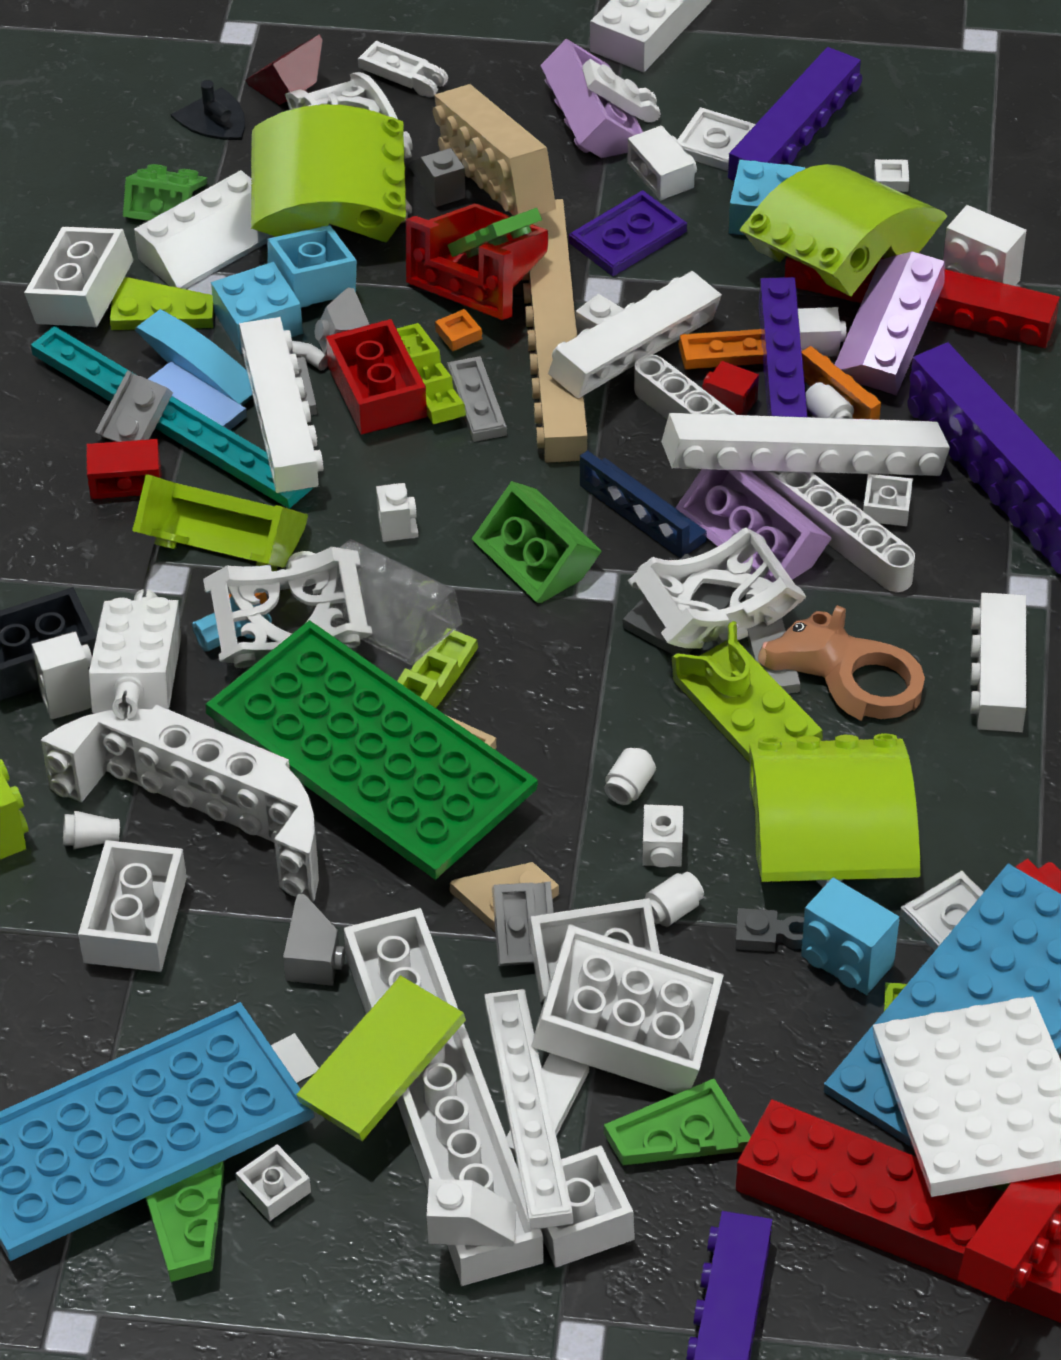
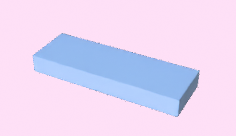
[148,361,247,430]

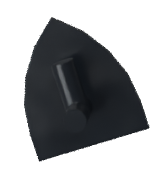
[171,80,245,140]

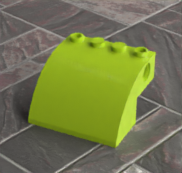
[251,104,406,243]
[740,164,947,296]
[749,734,920,882]

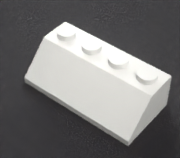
[134,170,275,289]

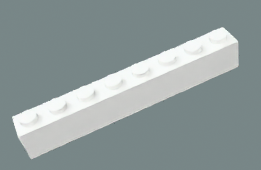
[661,413,950,476]

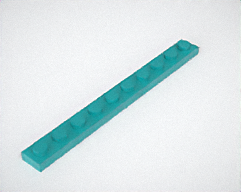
[31,326,313,509]

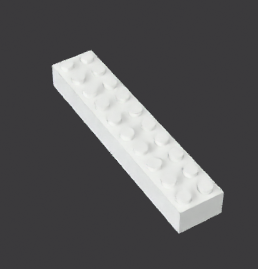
[344,908,543,1286]

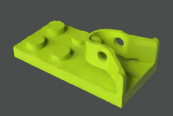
[672,621,823,763]

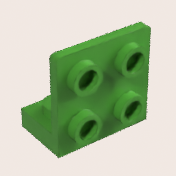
[123,164,207,221]

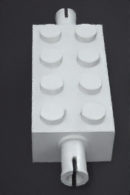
[89,589,181,719]

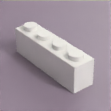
[970,593,1026,732]

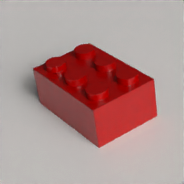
[326,319,427,435]

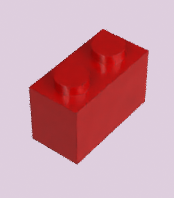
[87,439,161,499]

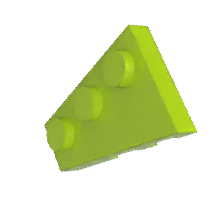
[110,277,214,330]

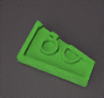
[447,208,542,259]
[604,1079,751,1165]
[145,1161,224,1282]

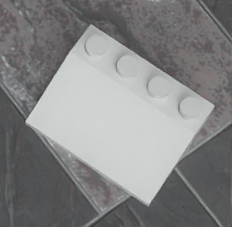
[531,925,723,1094]

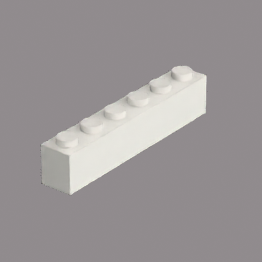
[548,271,722,398]
[239,317,324,493]

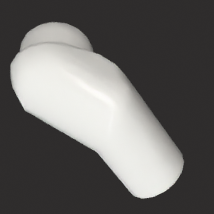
[289,341,328,371]

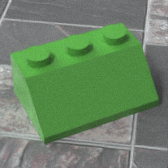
[472,481,602,603]

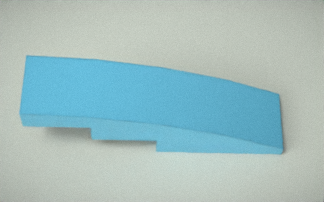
[135,309,253,406]

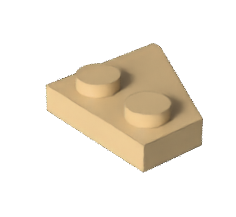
[450,862,559,932]

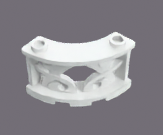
[285,72,413,159]
[628,528,806,648]
[203,547,373,668]

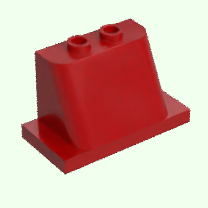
[406,203,548,320]

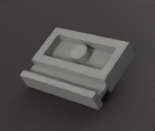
[95,370,173,442]
[492,881,553,966]

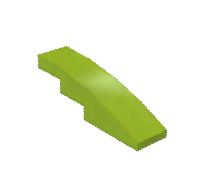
[397,323,466,424]
[397,626,478,708]

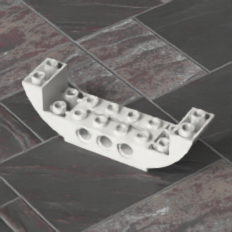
[41,705,319,902]

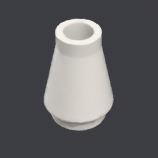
[63,811,120,849]

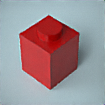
[702,361,759,415]

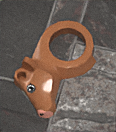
[758,605,925,721]

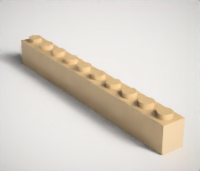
[522,199,587,463]

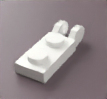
[358,41,448,98]
[582,59,661,123]

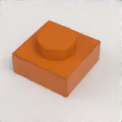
[435,309,482,351]

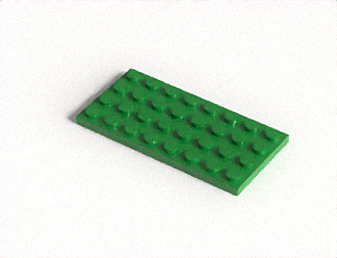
[206,620,538,880]

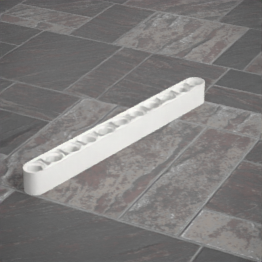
[634,354,915,592]

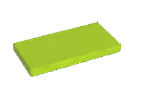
[296,975,466,1141]

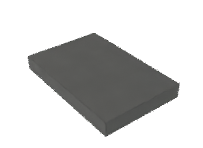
[623,554,737,655]

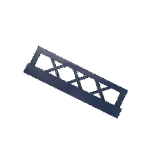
[580,450,707,559]

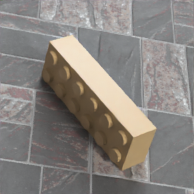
[433,84,556,216]

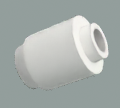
[805,382,854,419]
[604,748,656,805]
[645,872,704,927]

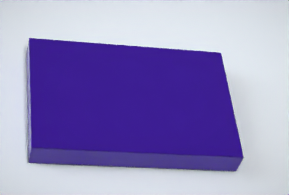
[569,190,687,277]

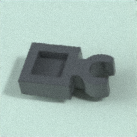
[735,908,804,952]

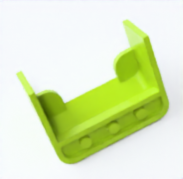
[132,474,308,572]

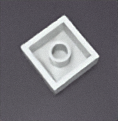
[863,474,913,526]
[236,1144,311,1221]

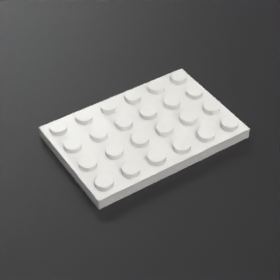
[873,996,1061,1197]

